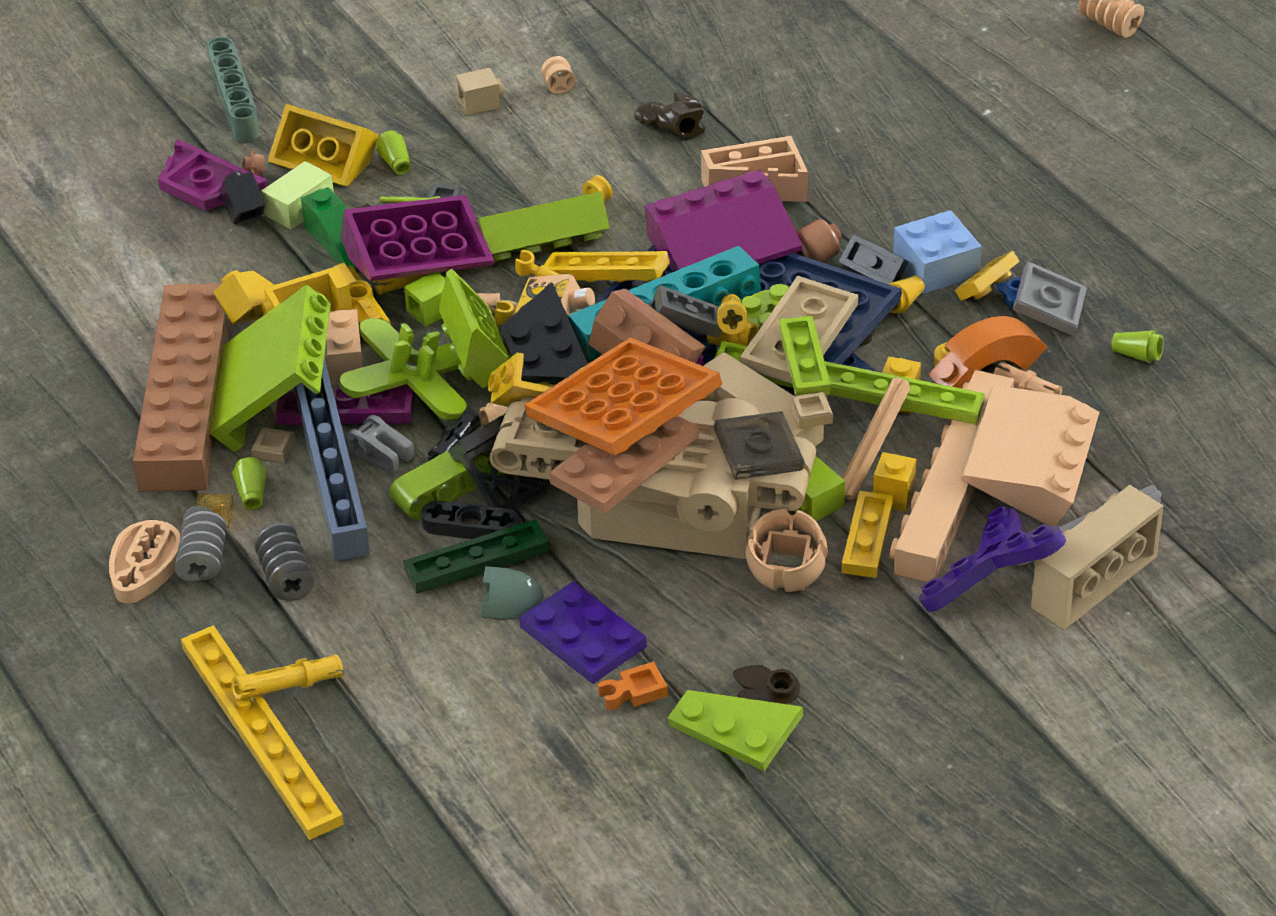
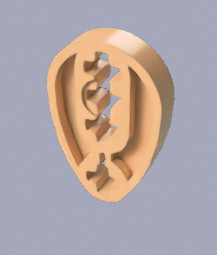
[109,520,180,604]

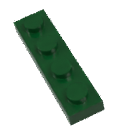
[403,519,549,593]

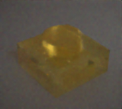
[195,493,234,528]

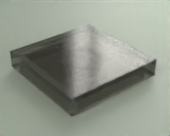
[714,411,805,480]

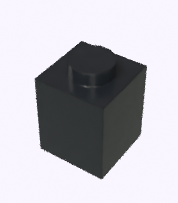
[219,171,266,224]

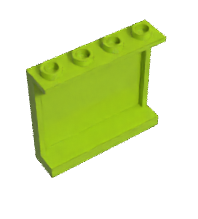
[210,284,331,452]

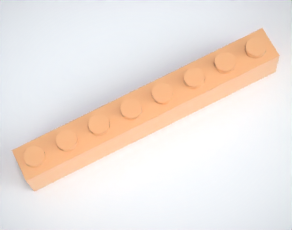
[890,370,1014,582]

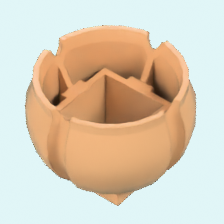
[745,508,828,592]

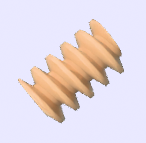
[1078,0,1144,38]

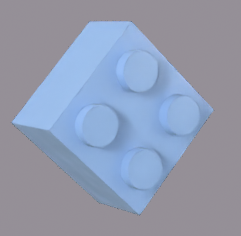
[893,210,982,294]

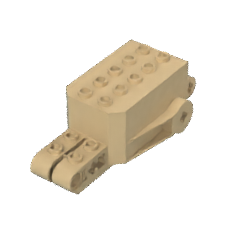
[489,396,816,559]

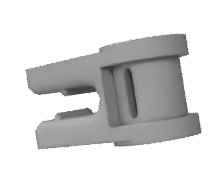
[345,415,414,475]

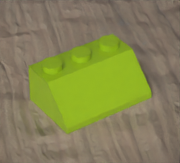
[439,269,511,388]

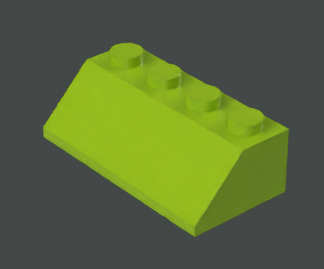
[477,191,610,262]

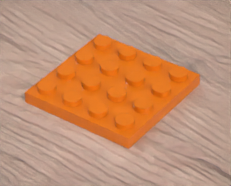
[524,337,723,455]

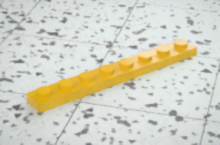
[181,625,344,840]

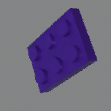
[519,582,647,684]

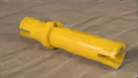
[232,654,343,700]

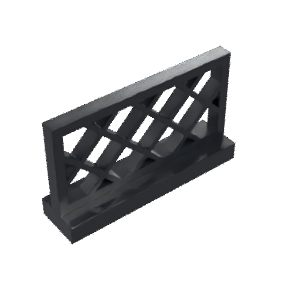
[448,381,561,509]

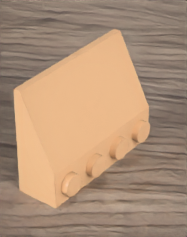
[961,385,1099,527]

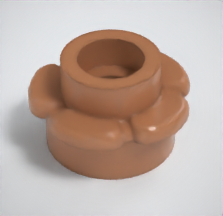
[242,150,264,177]

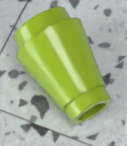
[376,130,412,175]
[1112,330,1164,363]
[232,457,267,510]

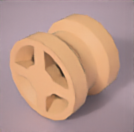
[541,56,575,94]

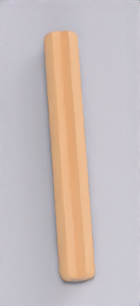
[842,377,910,501]

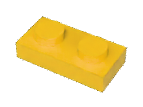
[954,251,1020,301]

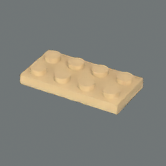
[740,276,858,384]

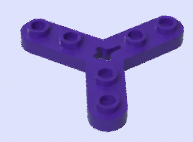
[919,506,1066,612]

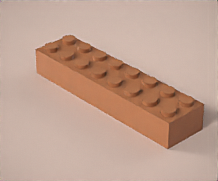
[133,283,232,491]

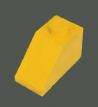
[213,270,275,324]

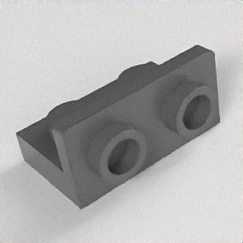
[649,285,722,338]

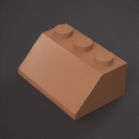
[589,289,706,363]

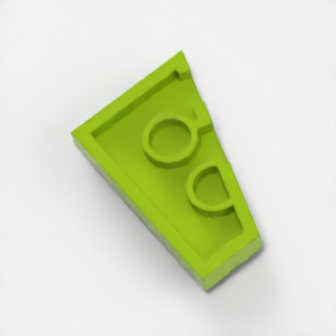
[668,690,804,771]

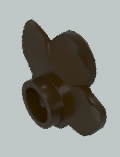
[733,665,800,705]

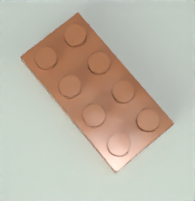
[549,416,699,514]

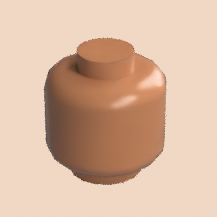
[796,219,842,263]

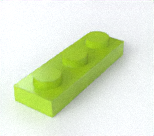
[779,316,831,396]

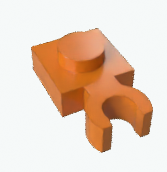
[598,661,668,710]

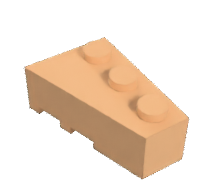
[701,136,808,202]

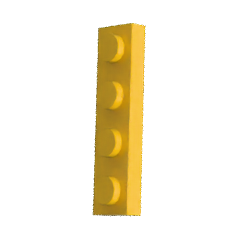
[544,251,670,282]

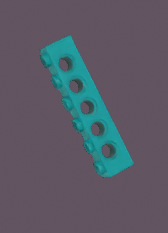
[568,246,761,361]

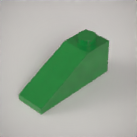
[301,187,361,273]

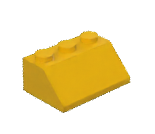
[267,104,379,187]

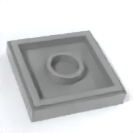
[1013,262,1087,336]

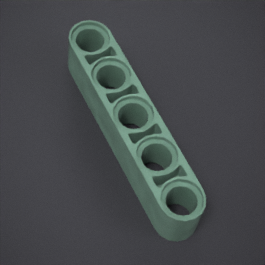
[207,37,259,143]

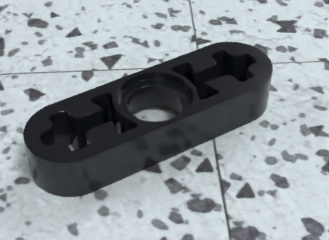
[421,500,521,539]

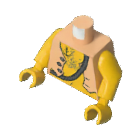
[495,250,595,326]

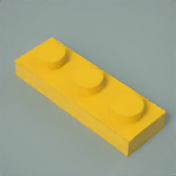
[841,491,894,578]

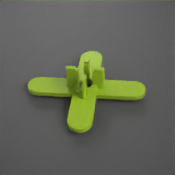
[339,318,466,420]

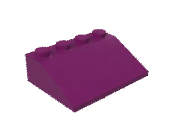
[644,169,803,272]
[340,195,494,281]

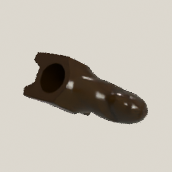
[634,92,705,140]

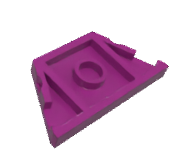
[158,139,267,211]

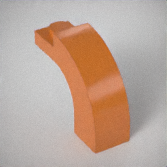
[928,316,1048,389]

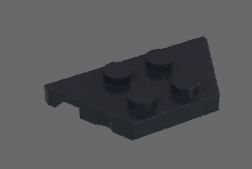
[500,283,588,385]

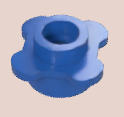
[997,277,1021,307]

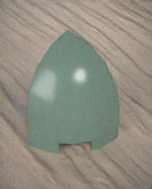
[481,566,544,619]

